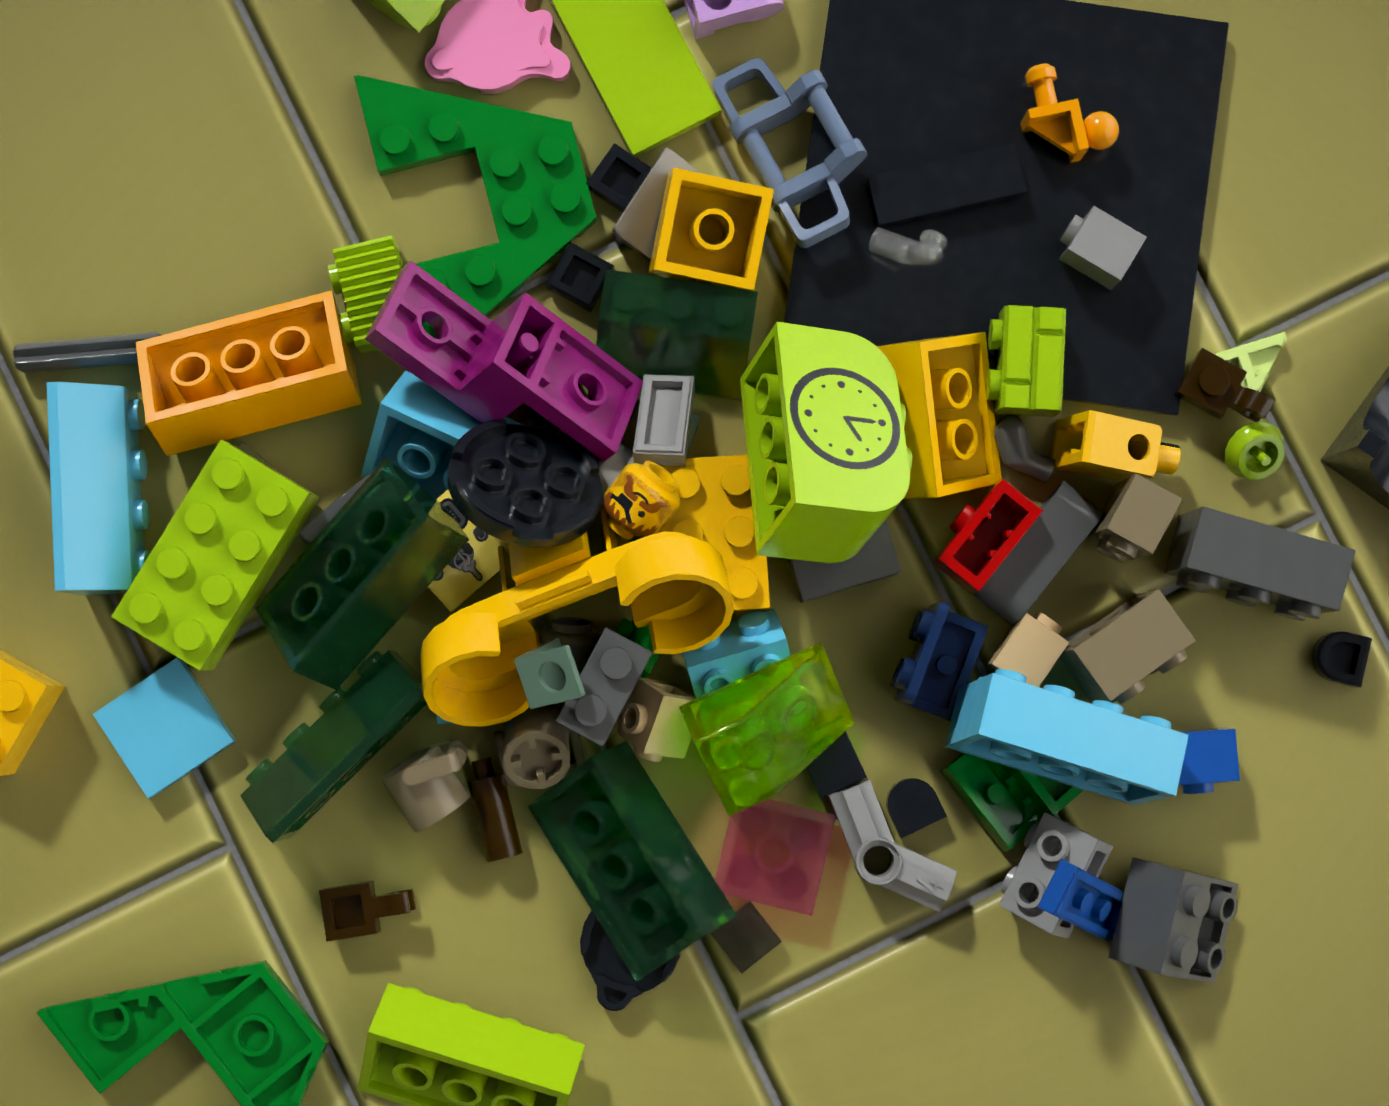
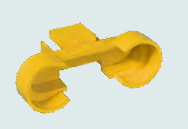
[420,505,734,727]

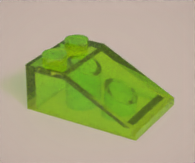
[679,642,855,816]

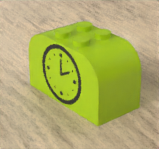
[740,321,912,563]

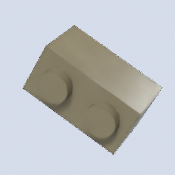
[1088,473,1182,563]

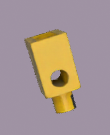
[1051,410,1181,481]

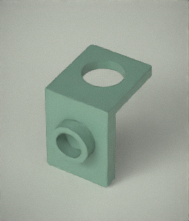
[514,638,585,709]

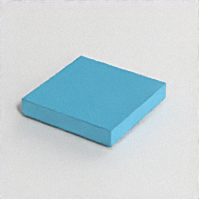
[93,657,237,799]

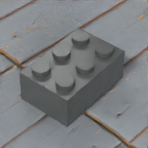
[1164,506,1356,621]

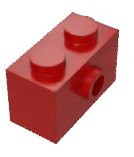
[932,479,1043,594]

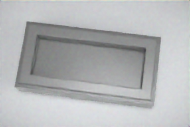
[633,374,695,466]

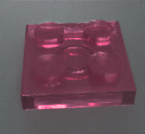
[712,790,836,916]

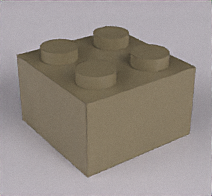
[1059,589,1196,704]

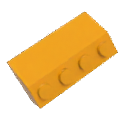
[135,290,362,456]

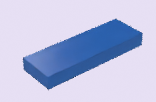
[1038,859,1124,942]

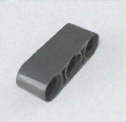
[973,481,1104,626]

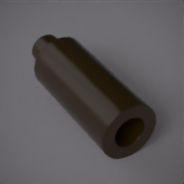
[468,757,523,862]

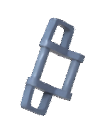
[712,58,867,248]

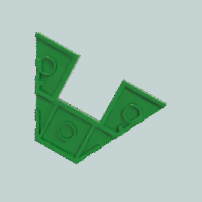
[354,75,597,338]
[37,960,329,1106]

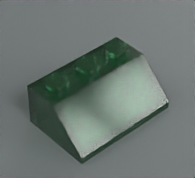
[596,269,758,401]

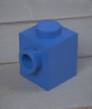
[1178,728,1240,794]

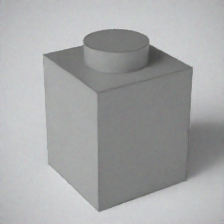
[1059,206,1147,290]

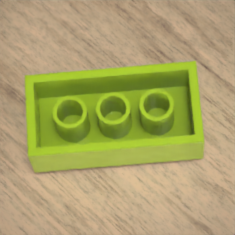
[111,439,320,671]

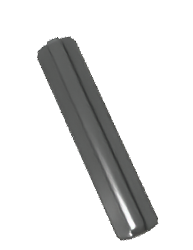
[13,332,161,373]

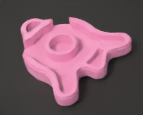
[425,0,571,94]

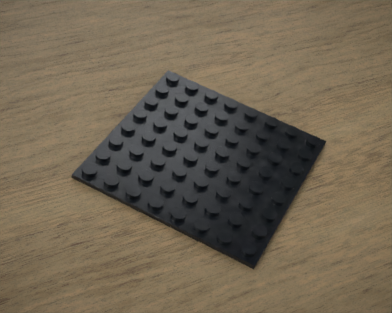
[784,0,1229,416]

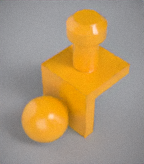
[1020,63,1119,163]

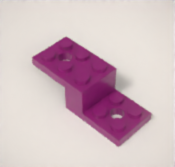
[365,261,643,462]

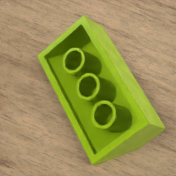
[357,982,585,1106]

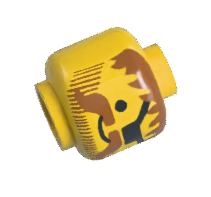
[603,460,680,540]

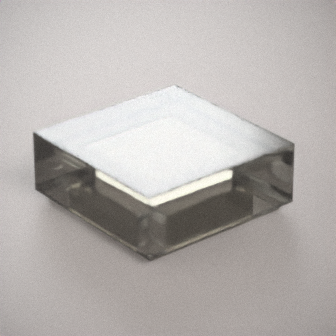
[710,900,782,974]

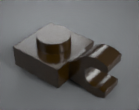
[1174,348,1275,422]
[319,881,416,942]

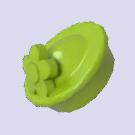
[1225,421,1285,480]

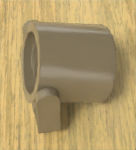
[494,704,585,789]
[381,739,470,832]

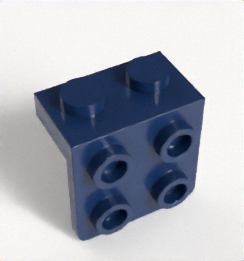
[890,601,989,722]

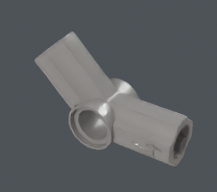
[828,779,957,912]

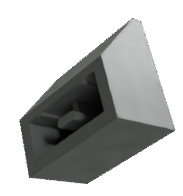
[1108,857,1238,983]

